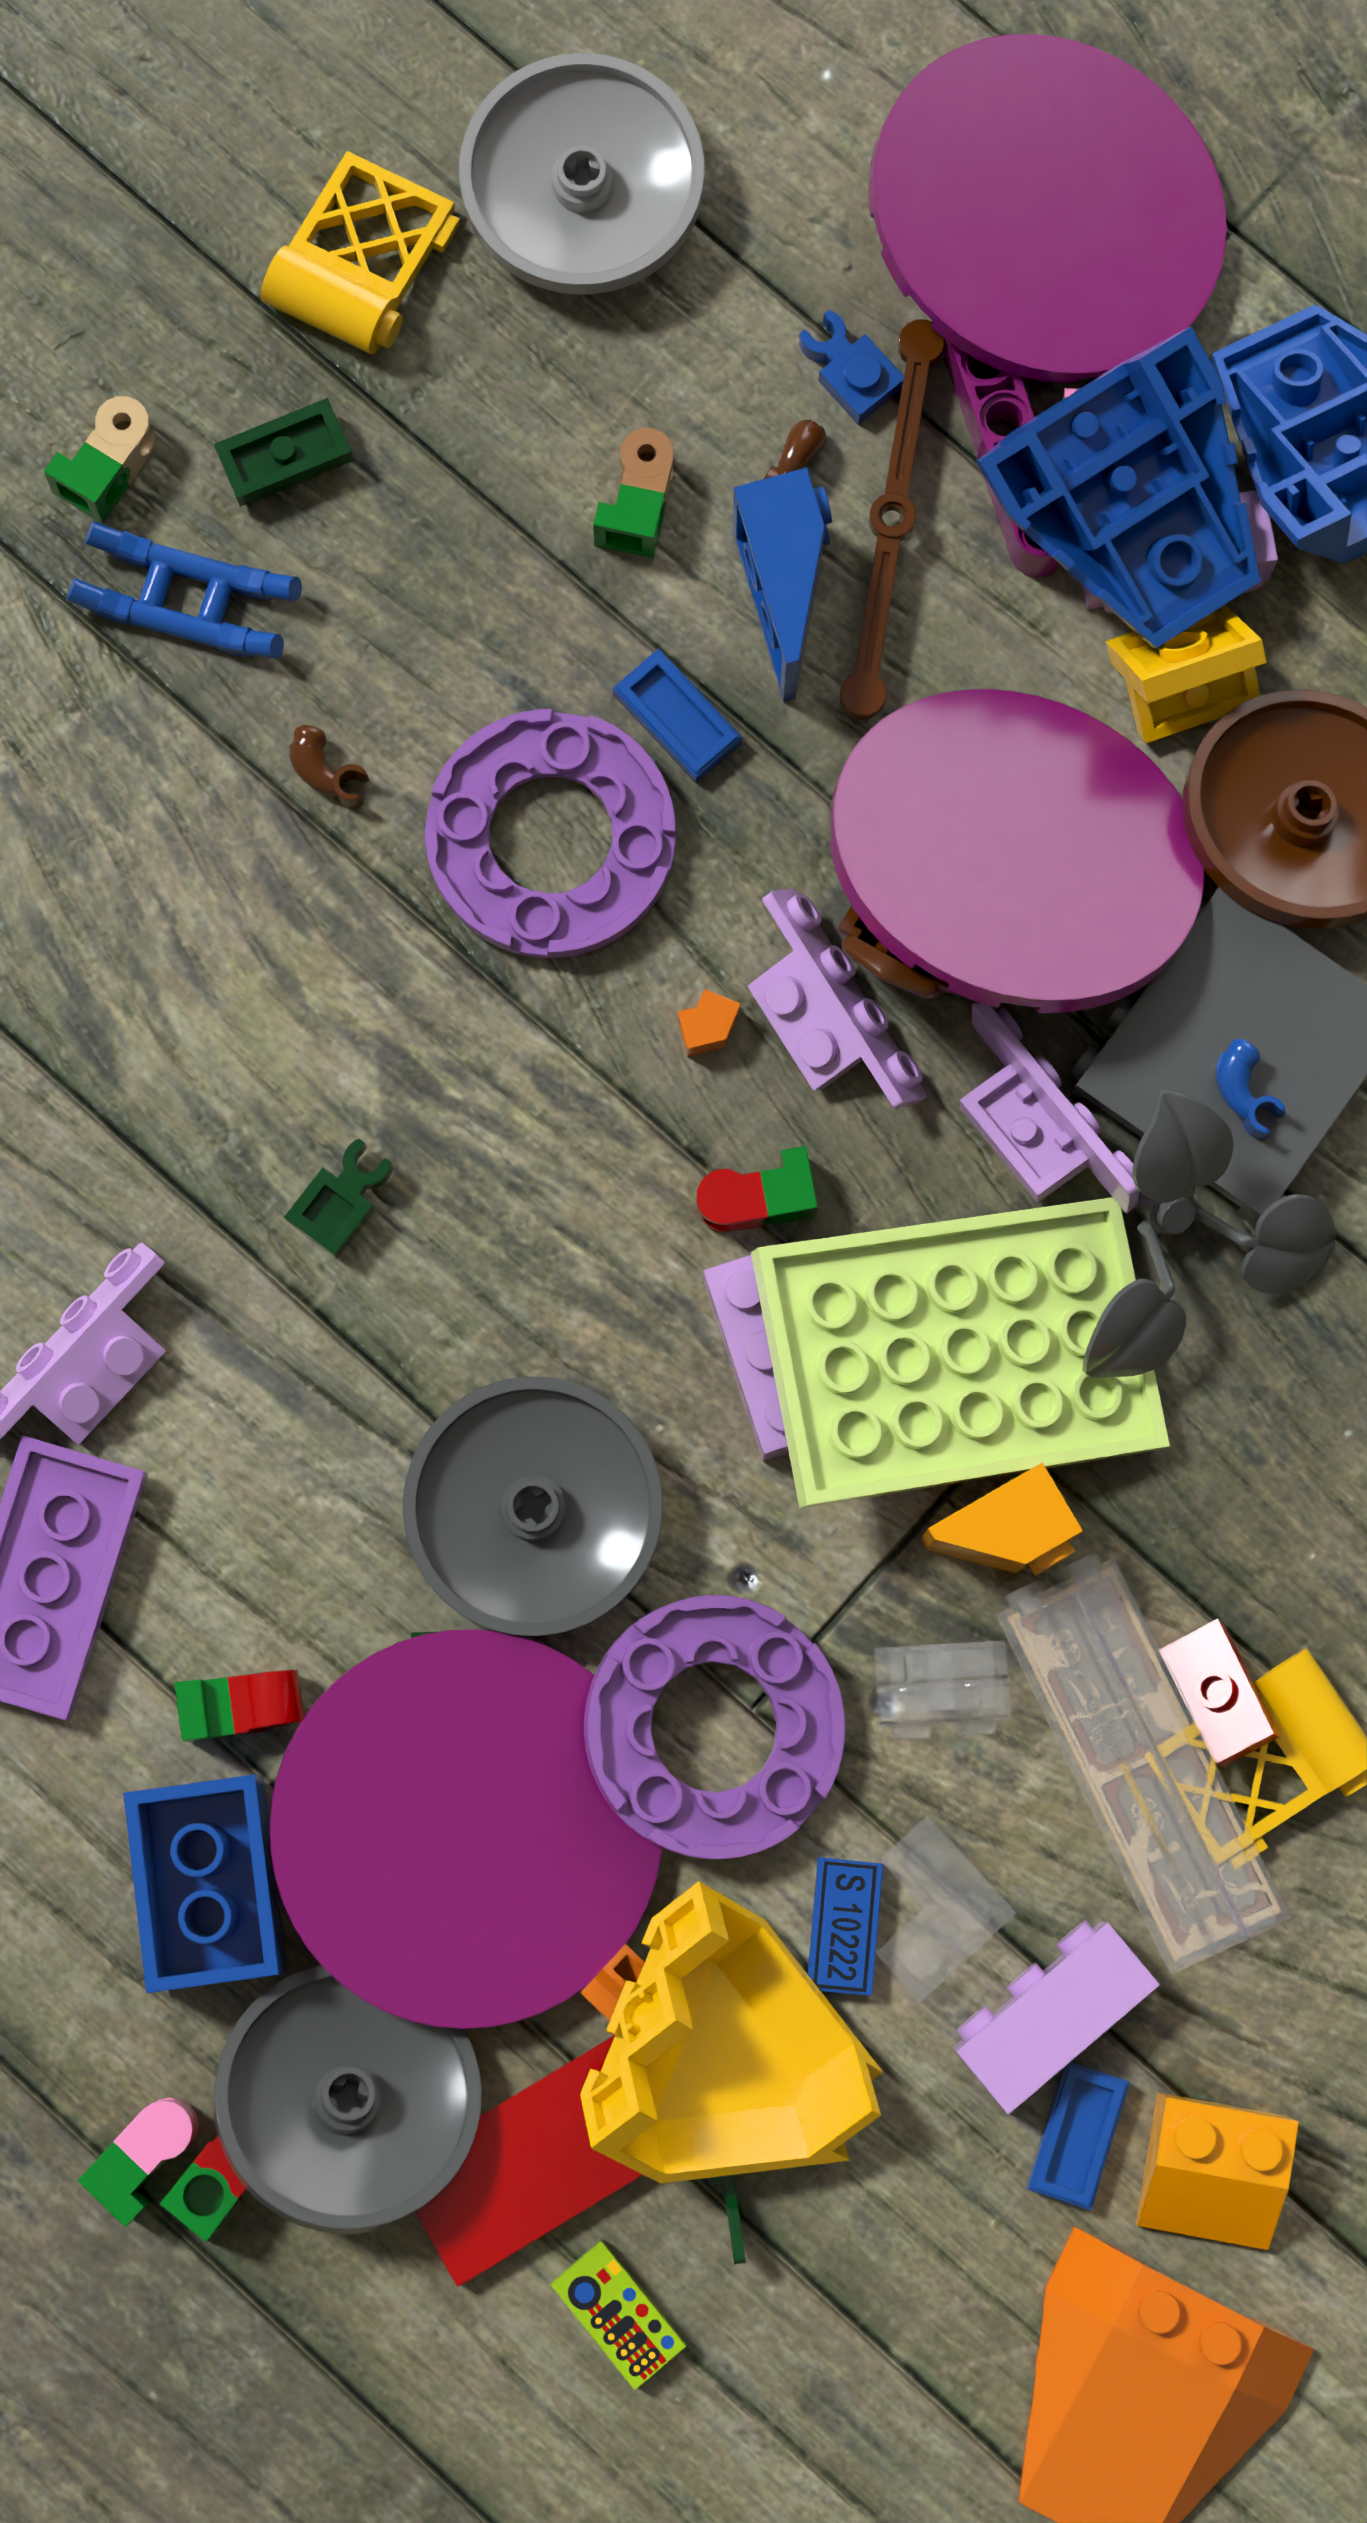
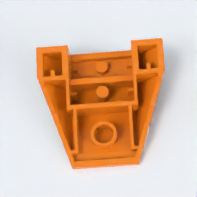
[1018,2226,1314,2523]

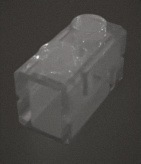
[872,1640,1011,1740]

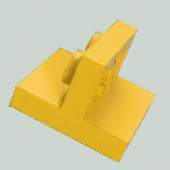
[1105,605,1267,743]

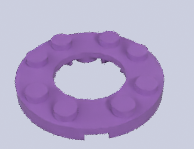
[425,709,676,958]
[584,1595,845,1859]

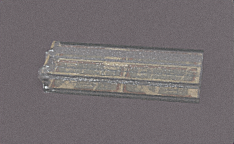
[996,1552,1291,1975]

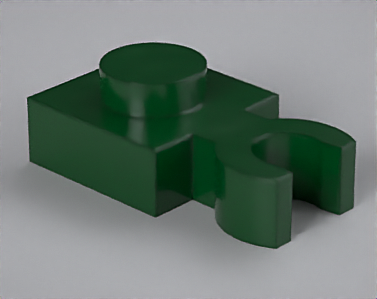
[284,1139,393,1259]

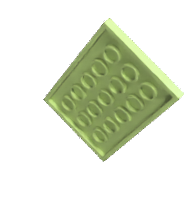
[751,1197,1170,1509]

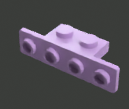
[747,888,927,1109]
[960,1001,1139,1213]
[0,1242,166,1445]

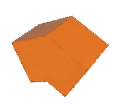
[678,989,741,1057]
[581,1944,645,2021]

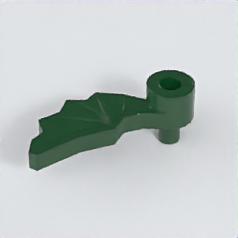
[711,2175,746,2265]

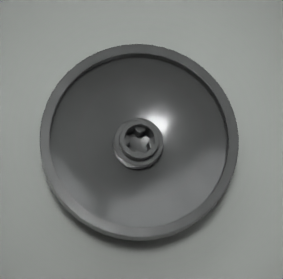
[403,1376,663,1637]
[213,1965,482,2234]

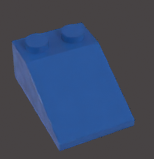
[733,468,832,702]

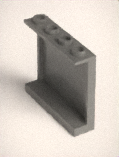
[1070,888,1367,1228]

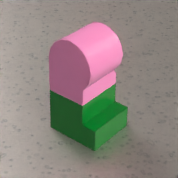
[77,2097,199,2227]

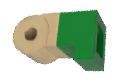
[44,396,155,524]

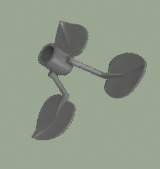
[1082,1089,1337,1378]

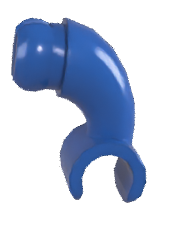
[1216,1038,1286,1139]

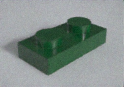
[214,398,353,507]

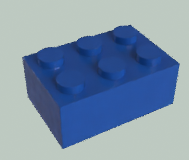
[123,1774,287,1993]

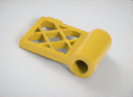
[260,151,460,354]
[1144,1648,1367,1869]

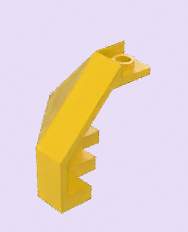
[580,1881,883,2184]

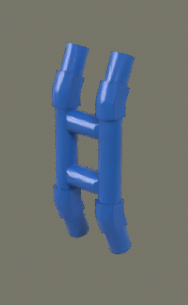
[66,521,302,659]

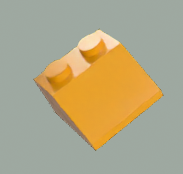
[921,1462,1083,1576]
[1136,2092,1299,2250]

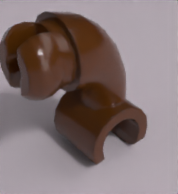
[764,419,827,479]
[289,725,369,809]

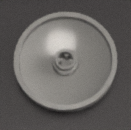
[459,53,704,295]

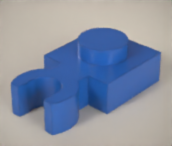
[799,310,904,425]

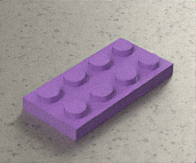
[0,1435,148,1721]

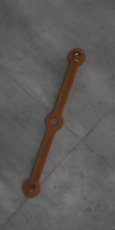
[840,319,944,720]

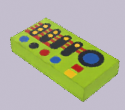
[550,2239,686,2390]

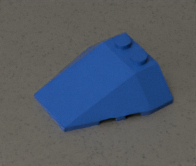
[1212,304,1367,564]
[976,327,1261,648]

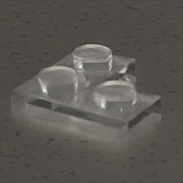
[876,1815,1016,2002]

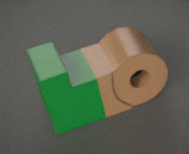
[593,428,673,559]

